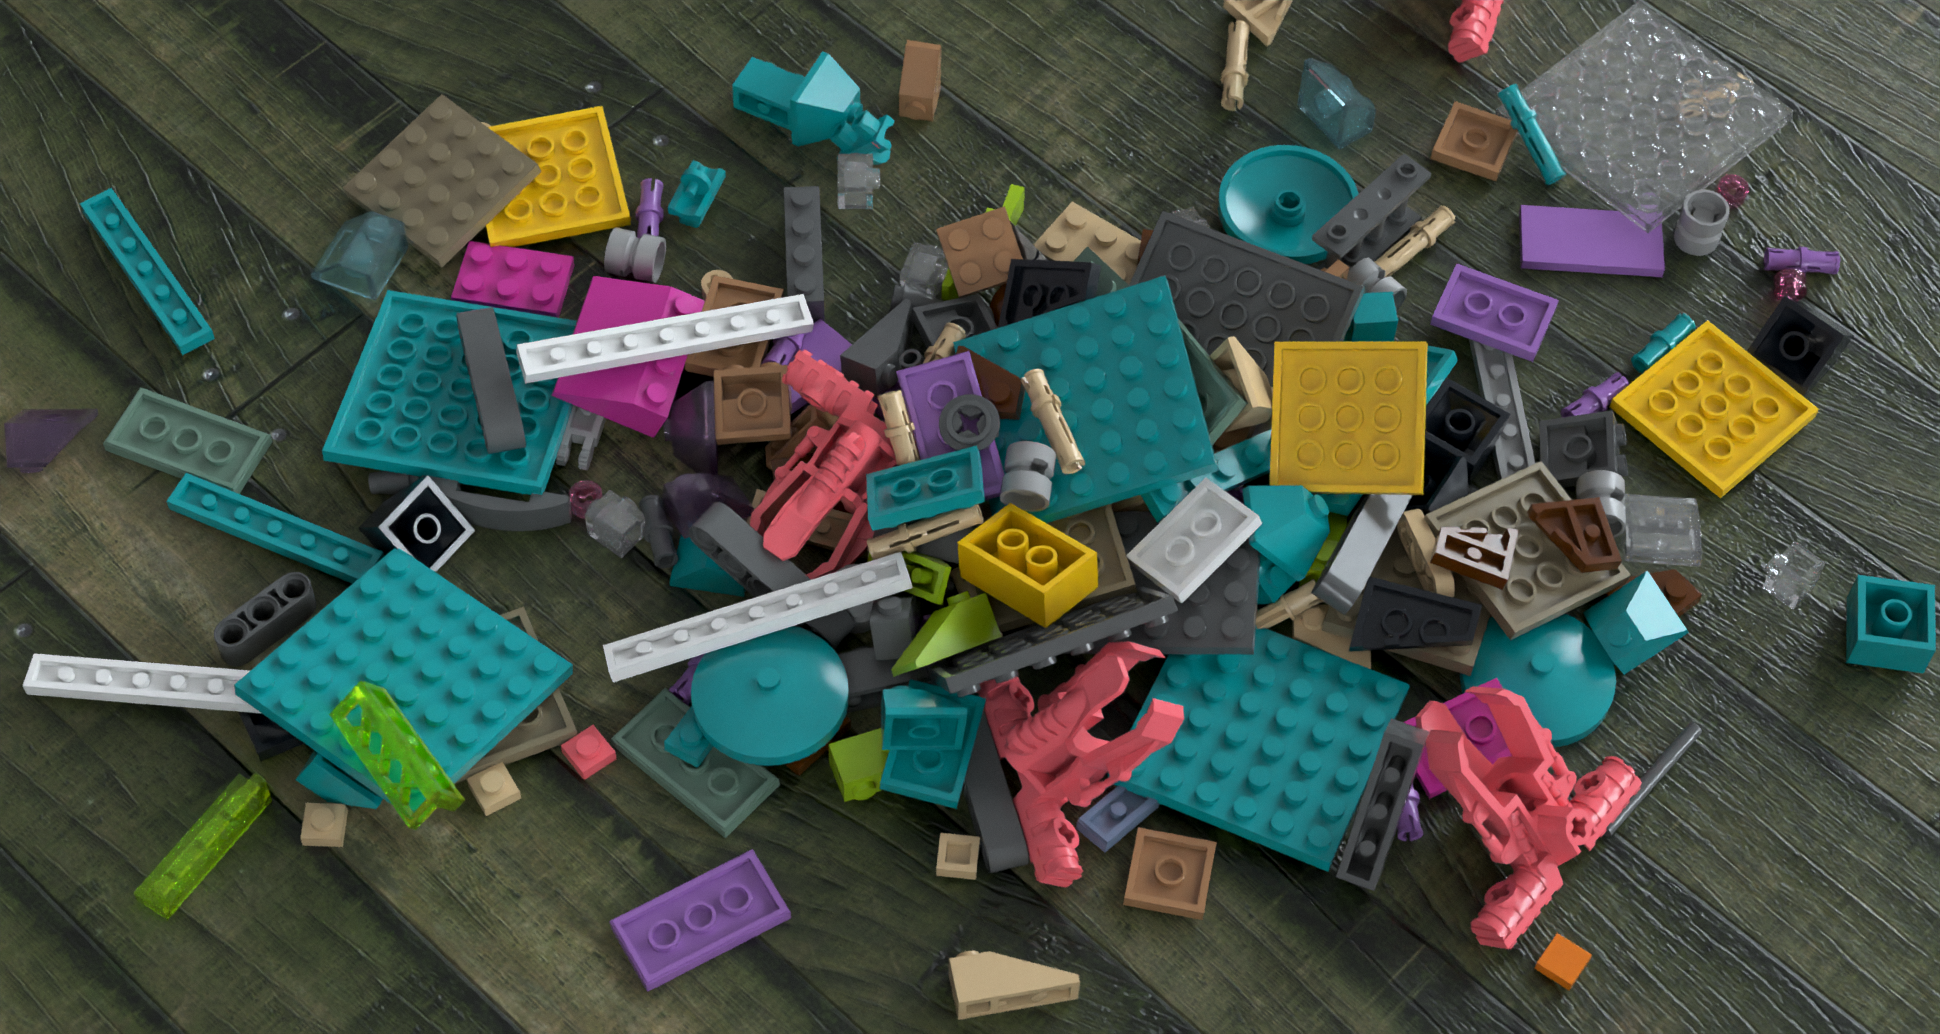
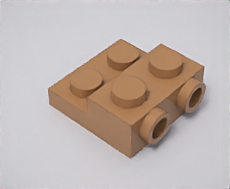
[714,362,792,445]

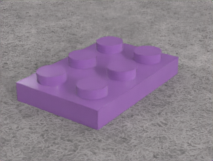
[1430,264,1559,362]

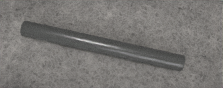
[1604,722,1702,837]

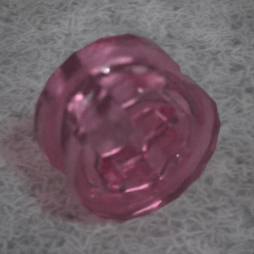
[1715,174,1749,208]
[1773,269,1807,301]
[569,480,604,519]

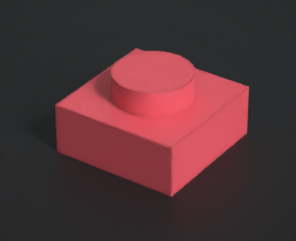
[561,725,617,780]

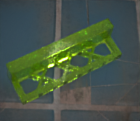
[329,681,465,830]
[133,773,272,920]

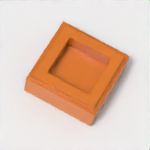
[1534,933,1592,990]

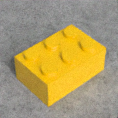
[957,503,1098,628]

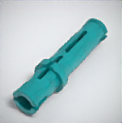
[1497,84,1567,185]

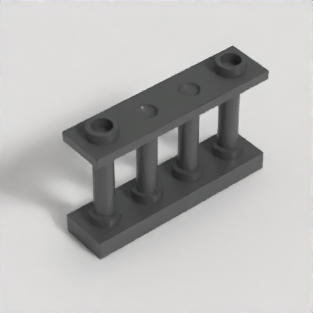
[1312,154,1432,270]

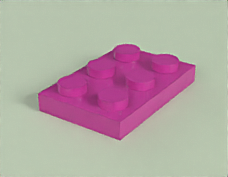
[451,241,574,318]
[1403,678,1512,799]

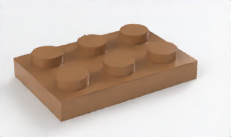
[685,275,784,377]

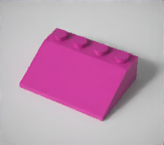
[551,276,705,438]

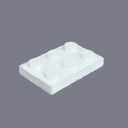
[1126,478,1262,604]

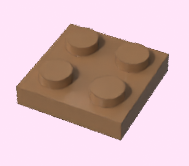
[1431,101,1518,181]
[936,206,1023,298]
[1123,827,1217,920]

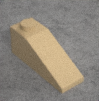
[949,951,1080,1020]

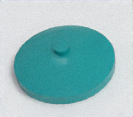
[1218,145,1359,264]
[1460,614,1616,748]
[691,626,849,766]

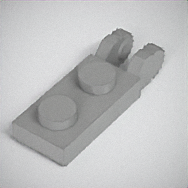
[556,405,606,470]

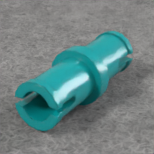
[1631,313,1696,374]

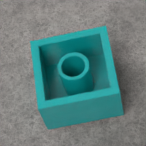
[1846,575,1936,673]

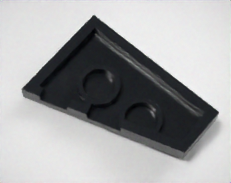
[998,259,1101,328]
[1349,576,1482,652]

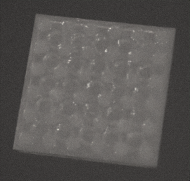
[1495,1,1794,233]

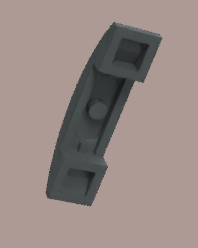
[421,475,572,531]

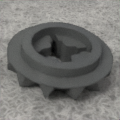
[939,394,1000,451]

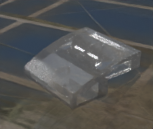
[1621,494,1702,567]

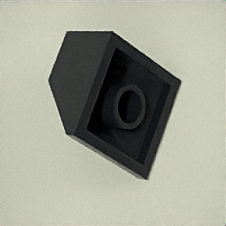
[1747,295,1854,396]
[1424,378,1511,486]
[1404,456,1469,516]
[358,475,475,572]

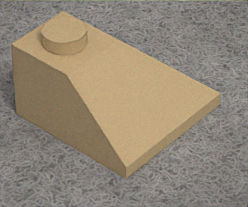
[1210,336,1273,432]

